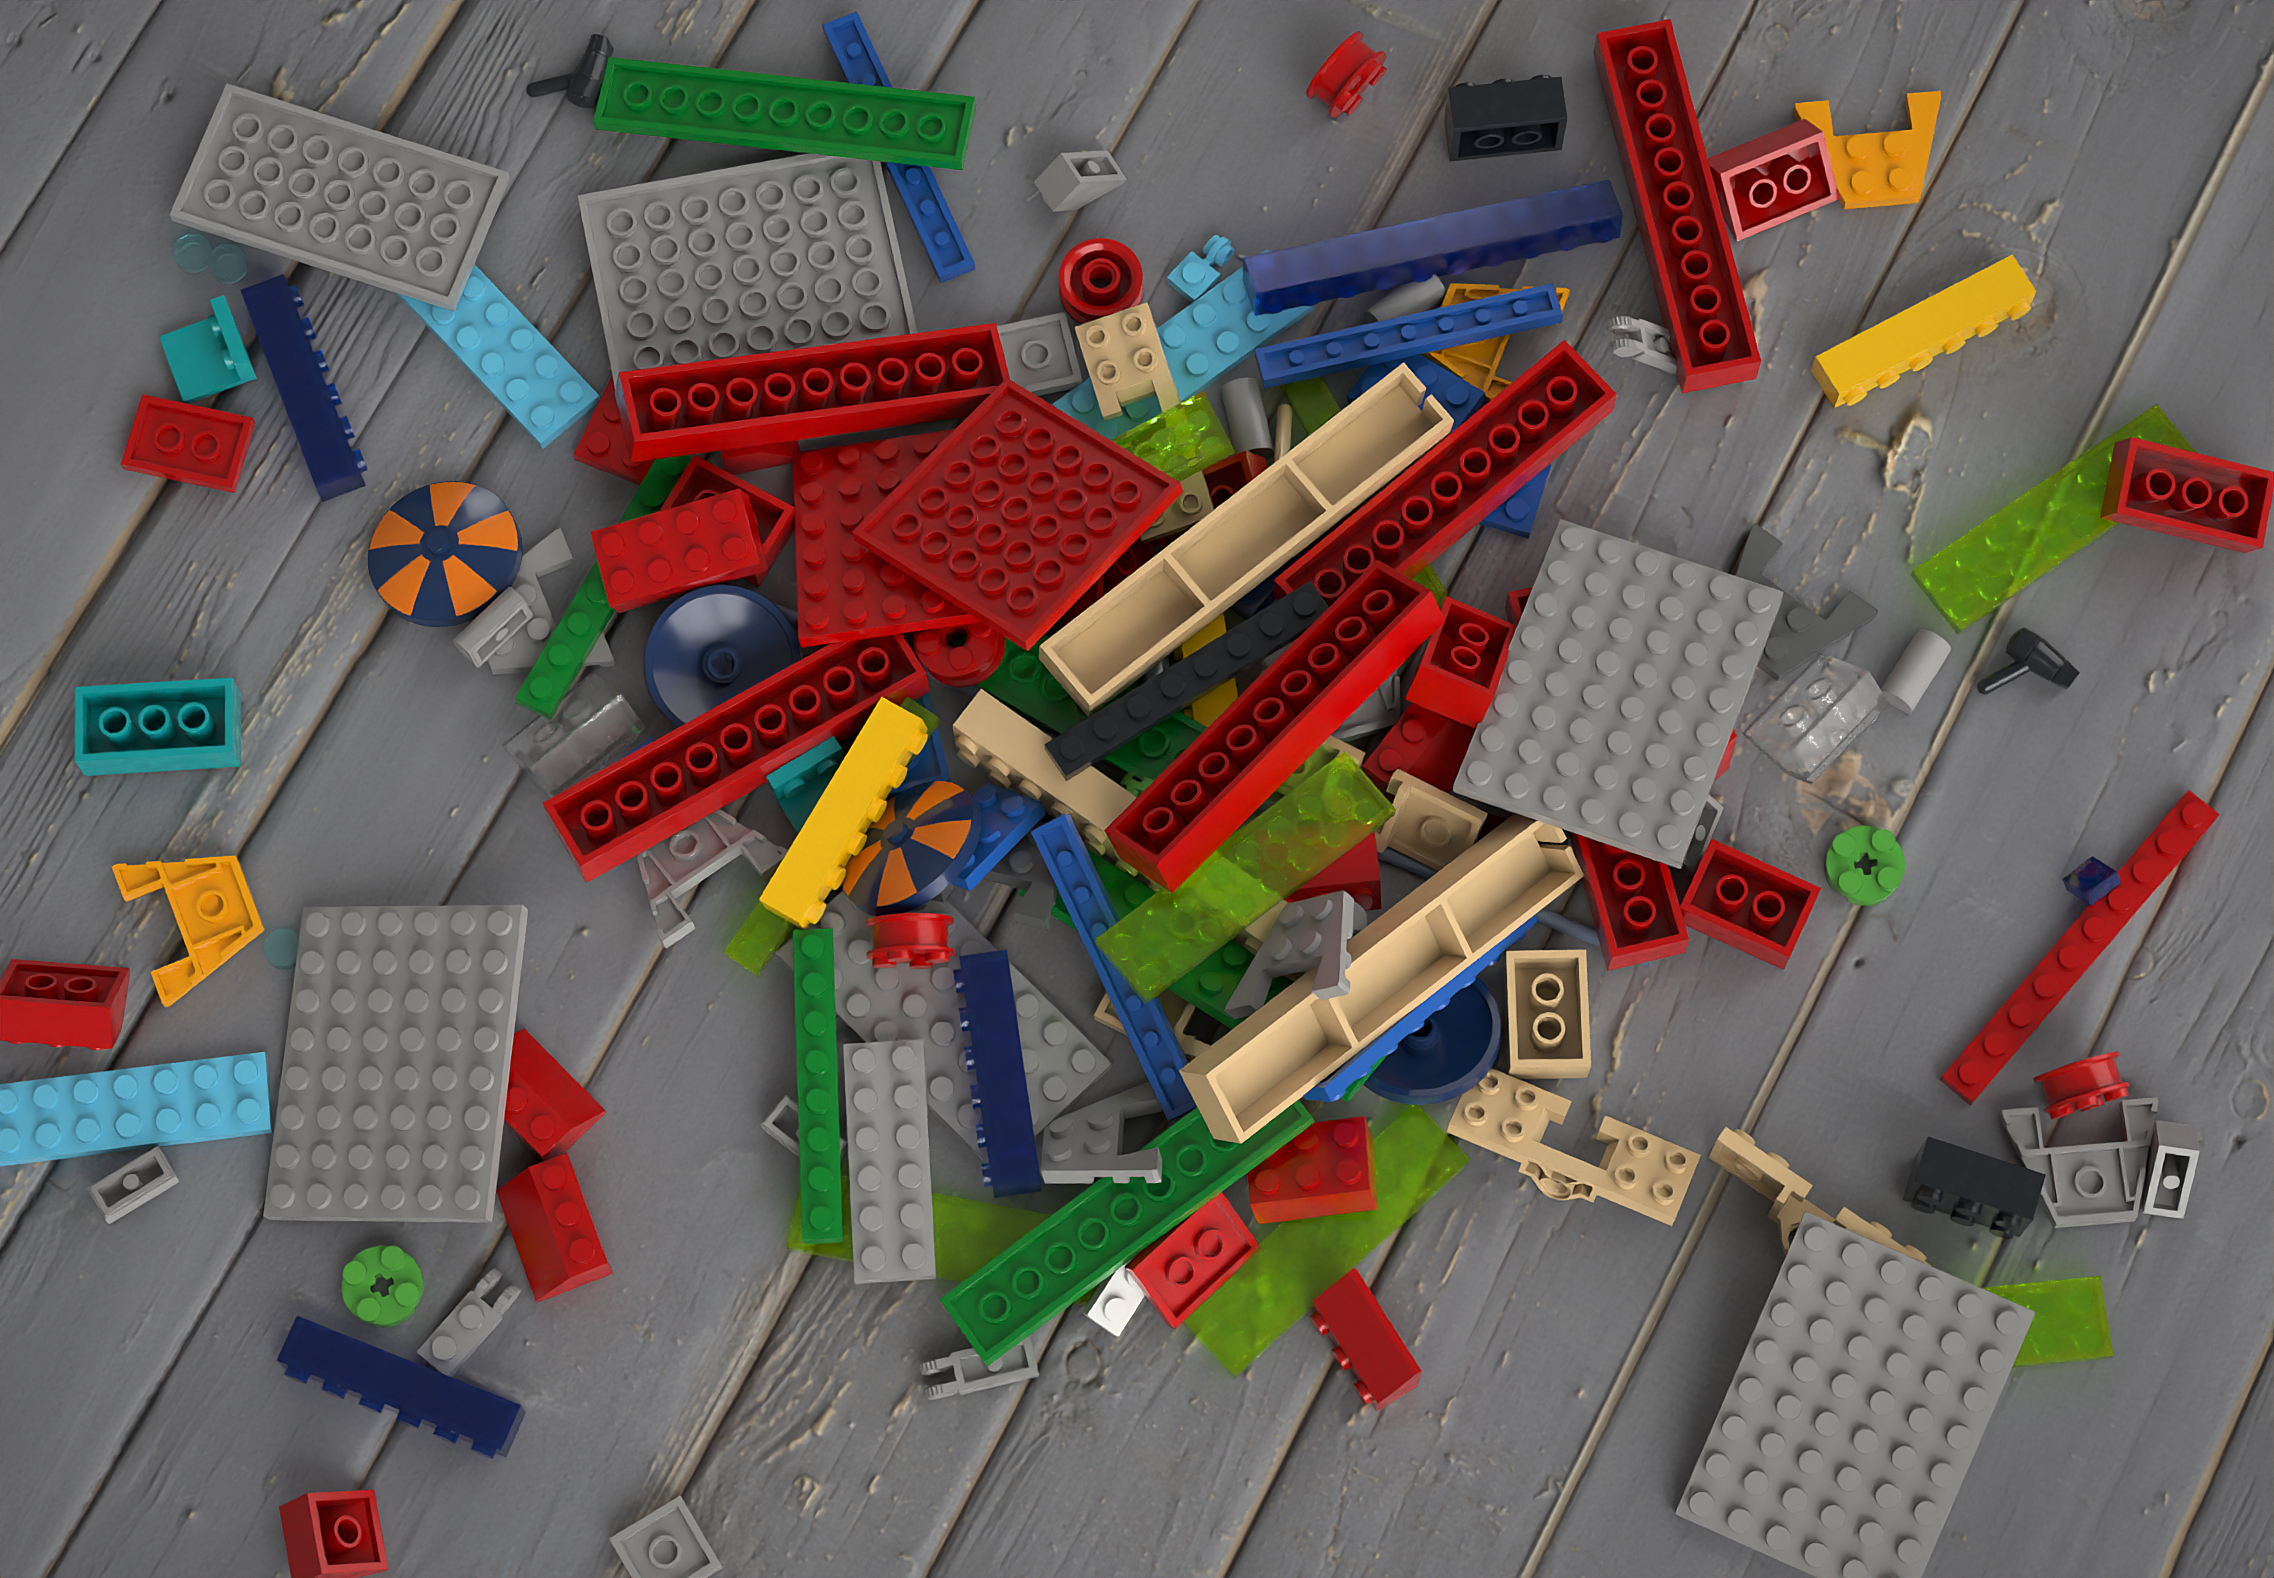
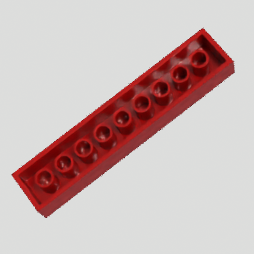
[1593,19,1761,394]
[615,323,1011,463]
[1273,340,1617,607]
[1104,560,1445,893]
[1505,587,1689,971]
[543,633,930,883]

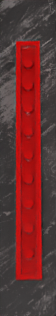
[1940,790,2220,1106]

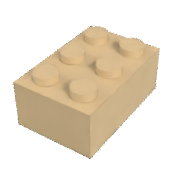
[1503,950,1591,1079]

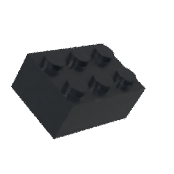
[1444,75,1567,161]
[1903,1137,2046,1239]

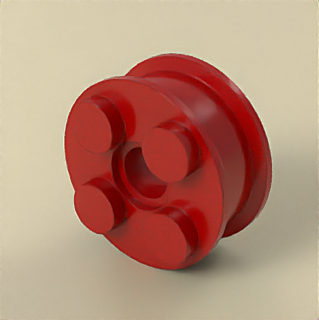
[1306,31,1387,118]
[1059,238,1143,325]
[913,622,1005,688]
[865,913,955,969]
[2033,1051,2130,1120]

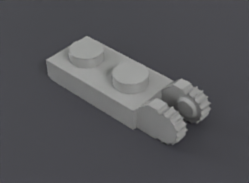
[1608,316,1677,374]
[417,1268,521,1380]
[919,1335,1039,1400]

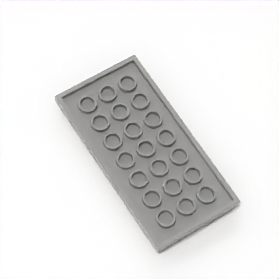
[169,83,510,312]
[776,890,1112,1176]

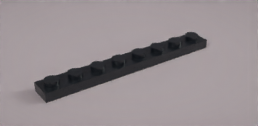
[1044,581,1329,781]

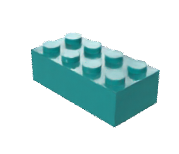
[75,677,241,776]

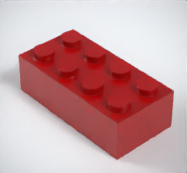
[2100,437,2274,553]
[590,488,768,613]

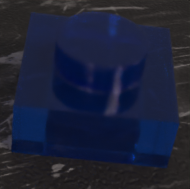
[2062,856,2121,906]

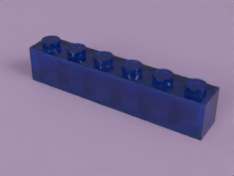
[240,274,368,502]
[953,949,1042,1198]
[277,1316,526,1459]

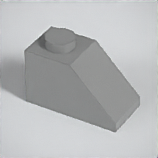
[1034,150,1127,212]
[2143,1120,2200,1219]

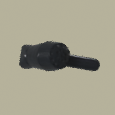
[526,34,614,108]
[1977,627,2080,695]

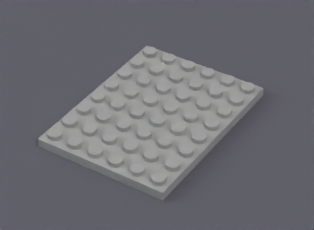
[577,153,918,389]
[1453,519,1784,869]
[263,905,528,1223]
[1675,1211,2036,1578]

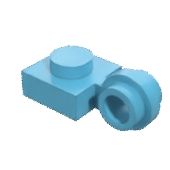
[1167,235,1235,303]

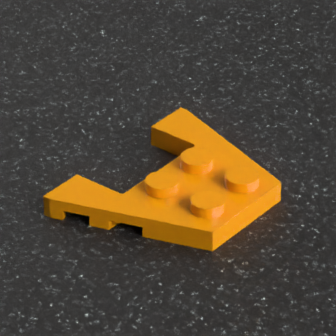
[1793,91,1941,209]
[1423,283,1570,403]
[111,855,265,1008]

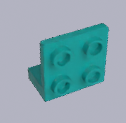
[160,295,257,404]
[766,736,844,834]

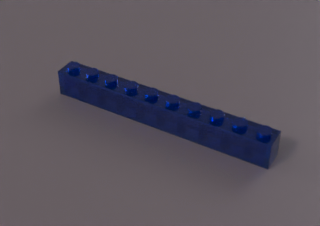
[1242,179,1623,316]

